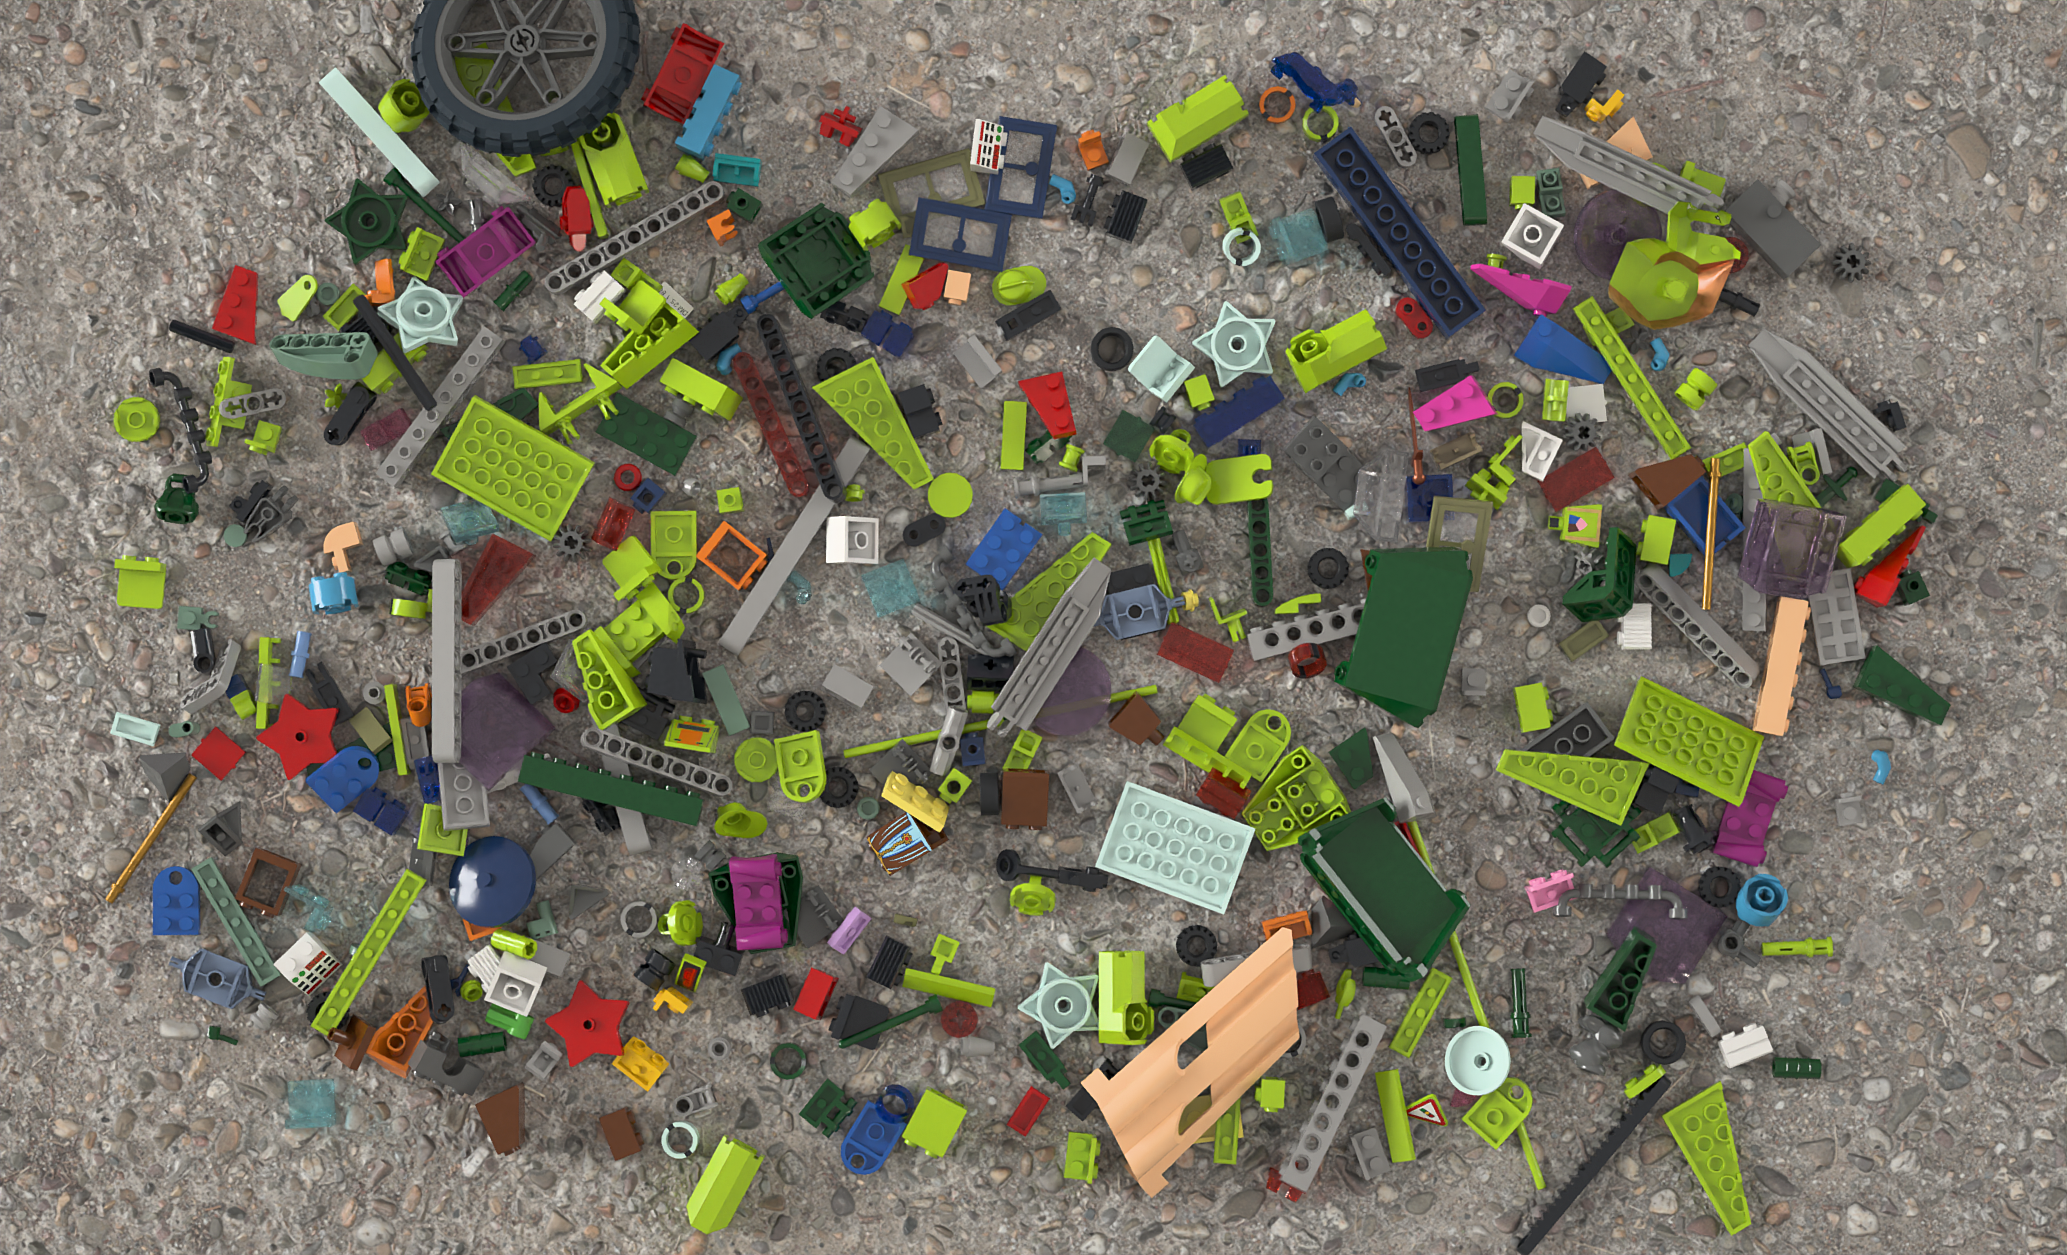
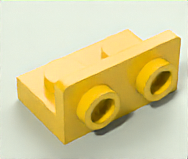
[653,986,693,1014]
[612,1036,669,1092]

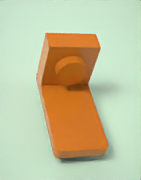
[1078,130,1109,171]
[365,258,395,307]

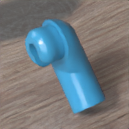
[1049,174,1076,204]
[1650,337,1669,371]
[716,343,743,375]
[1332,373,1366,397]
[1871,750,1891,785]

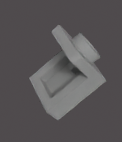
[525,1041,562,1081]

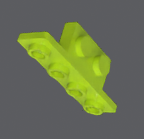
[205,357,252,447]

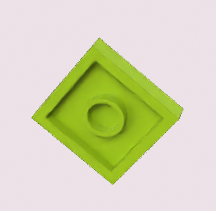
[417,804,468,856]

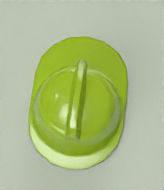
[992,266,1046,305]
[1175,454,1211,505]
[714,802,768,838]

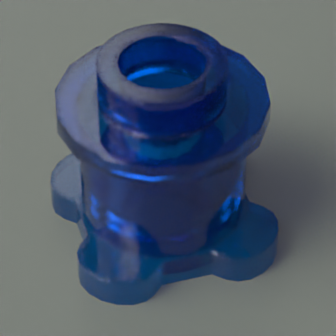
[519,335,548,364]

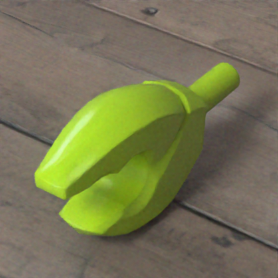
[1335,969,1356,1019]

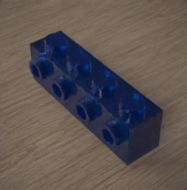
[1193,375,1285,450]

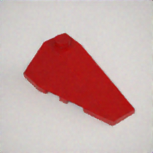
[1854,525,1926,608]

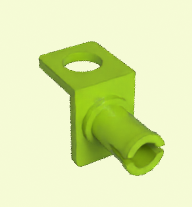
[1208,597,1248,642]

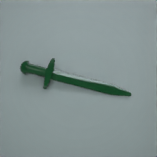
[1774,467,1858,542]

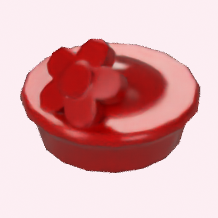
[553,687,580,713]

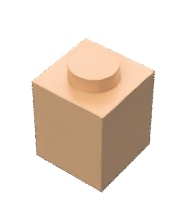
[944,270,971,306]

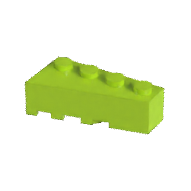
[600,303,699,389]
[1830,484,1926,569]

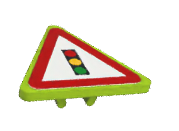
[1406,1094,1448,1127]

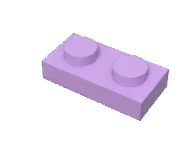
[827,907,872,955]

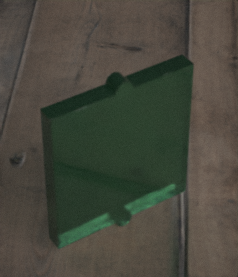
[1103,410,1155,463]

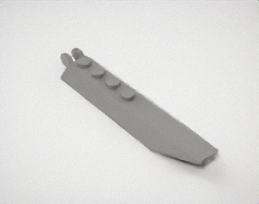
[1533,116,1724,225]
[1748,329,1907,483]
[987,558,1111,738]

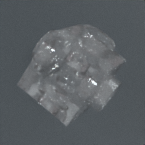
[670,856,705,891]

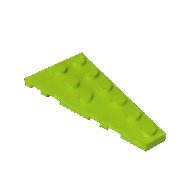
[1748,431,1843,581]
[980,532,1112,652]
[1661,1081,1751,1236]

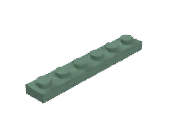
[191,857,282,987]

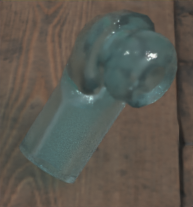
[788,570,812,604]

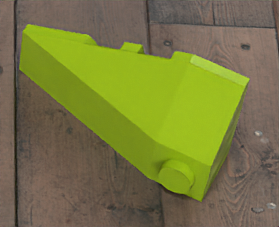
[572,629,647,730]

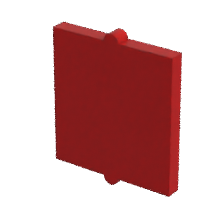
[191,726,246,781]

